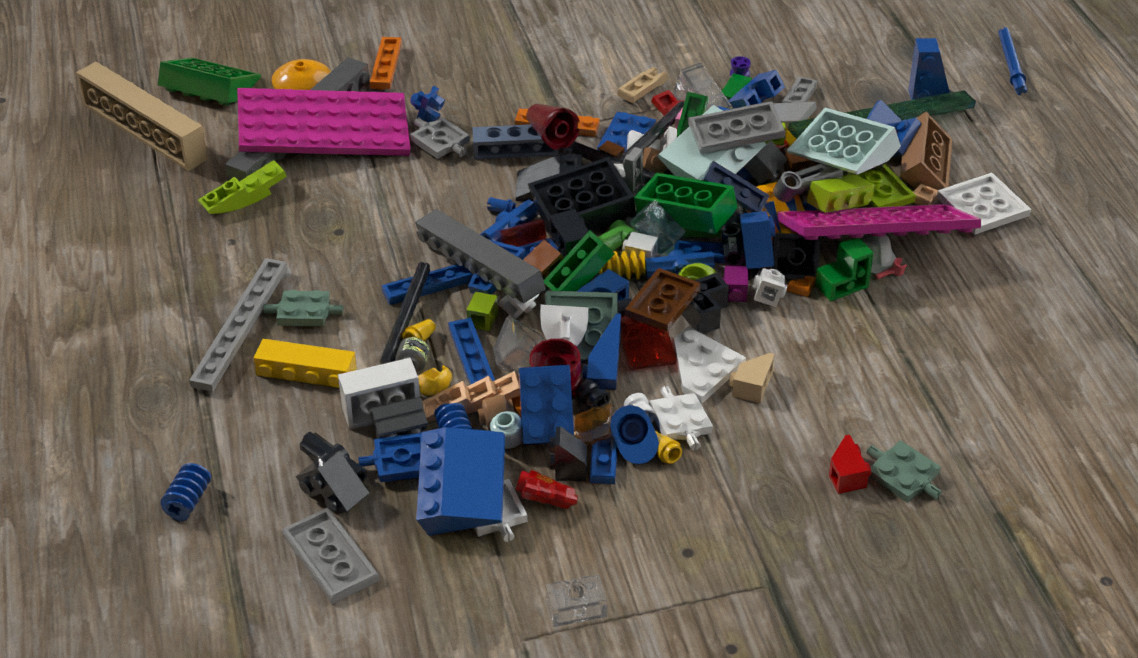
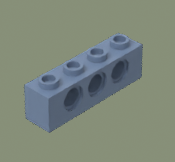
[473,125,558,159]

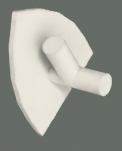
[540,305,588,347]

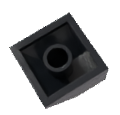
[772,233,820,280]

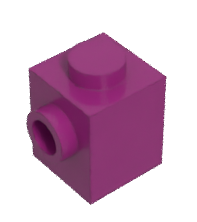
[722,266,748,302]

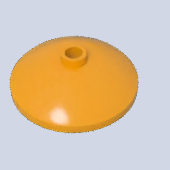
[272,59,331,90]

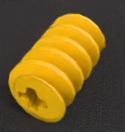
[599,251,645,280]

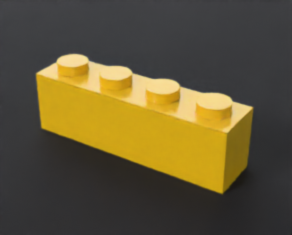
[253,339,357,388]

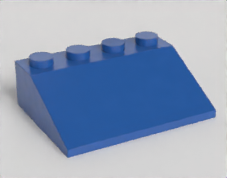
[416,427,505,536]

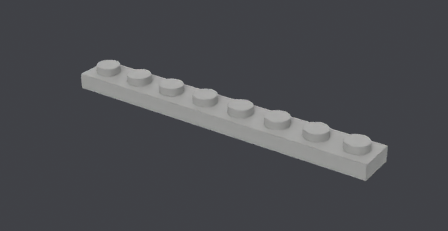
[189,258,288,392]

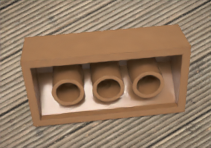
[900,112,952,190]

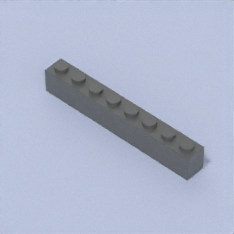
[415,209,546,304]

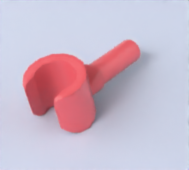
[875,258,907,280]

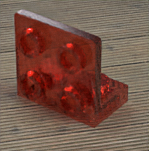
[620,316,677,370]

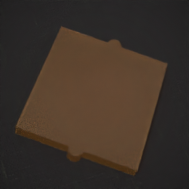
[574,403,614,445]

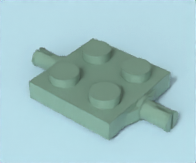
[263,290,344,326]
[866,440,942,503]

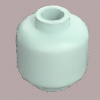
[490,411,523,449]

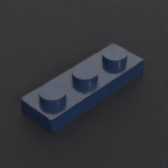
[702,161,770,212]

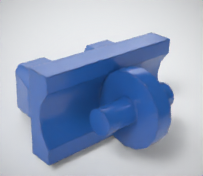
[410,86,445,123]

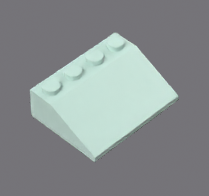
[657,105,766,180]
[787,108,901,174]

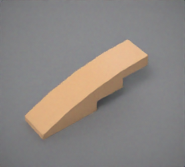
[422,371,520,422]

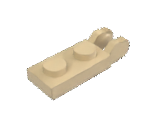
[617,67,668,103]

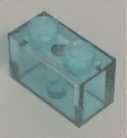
[630,200,686,255]

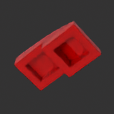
[651,90,683,116]

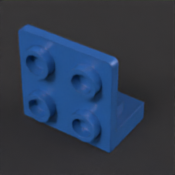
[866,100,921,158]

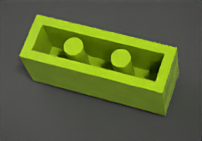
[806,174,875,213]

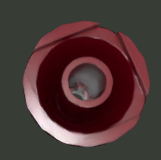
[526,104,580,150]

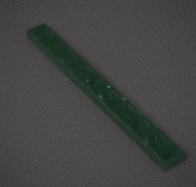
[788,90,976,139]

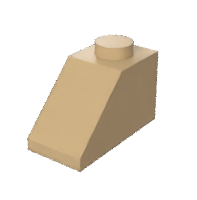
[729,353,775,404]

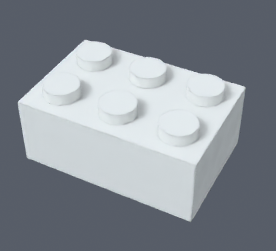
[338,358,420,430]

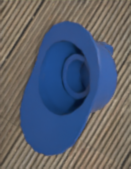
[610,405,659,464]

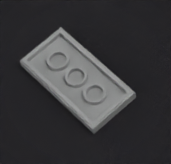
[688,101,785,154]
[281,508,380,604]

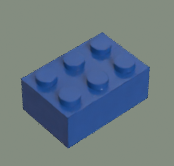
[519,365,574,445]

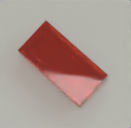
[500,219,547,247]

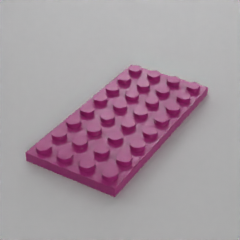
[237,88,410,156]
[778,204,981,240]

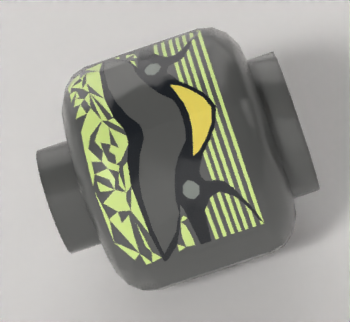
[396,337,430,372]

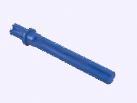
[998,27,1027,95]

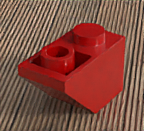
[829,434,871,494]

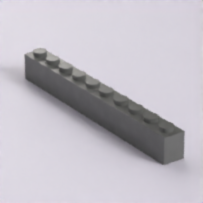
[225,57,370,182]

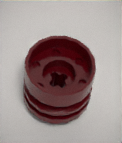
[529,339,582,399]

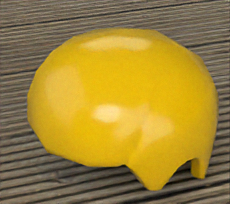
[418,365,452,397]

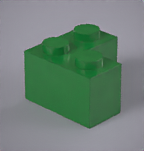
[815,238,874,302]

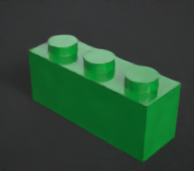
[544,231,615,292]

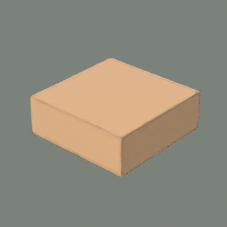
[913,184,938,205]

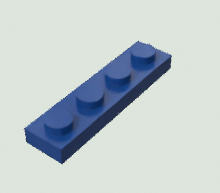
[448,318,495,385]

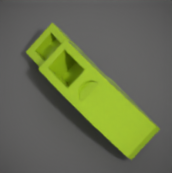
[198,160,287,214]

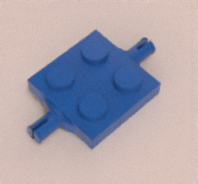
[358,433,422,483]

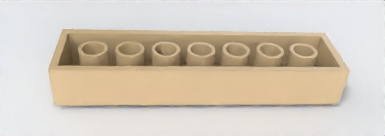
[76,62,208,171]

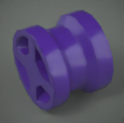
[730,56,751,77]

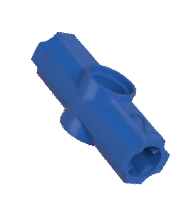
[480,200,539,243]
[645,250,715,278]

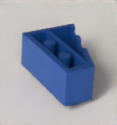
[908,38,952,104]
[740,211,776,269]

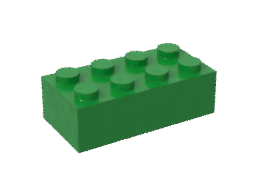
[634,173,738,234]

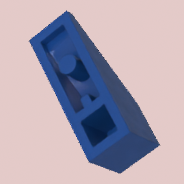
[583,313,621,390]

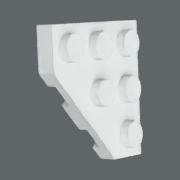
[674,326,746,403]

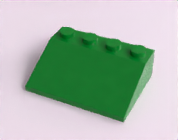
[158,57,261,105]

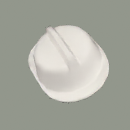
[861,233,896,274]

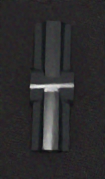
[721,212,744,266]
[299,432,367,483]

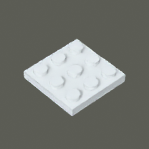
[937,173,1031,234]

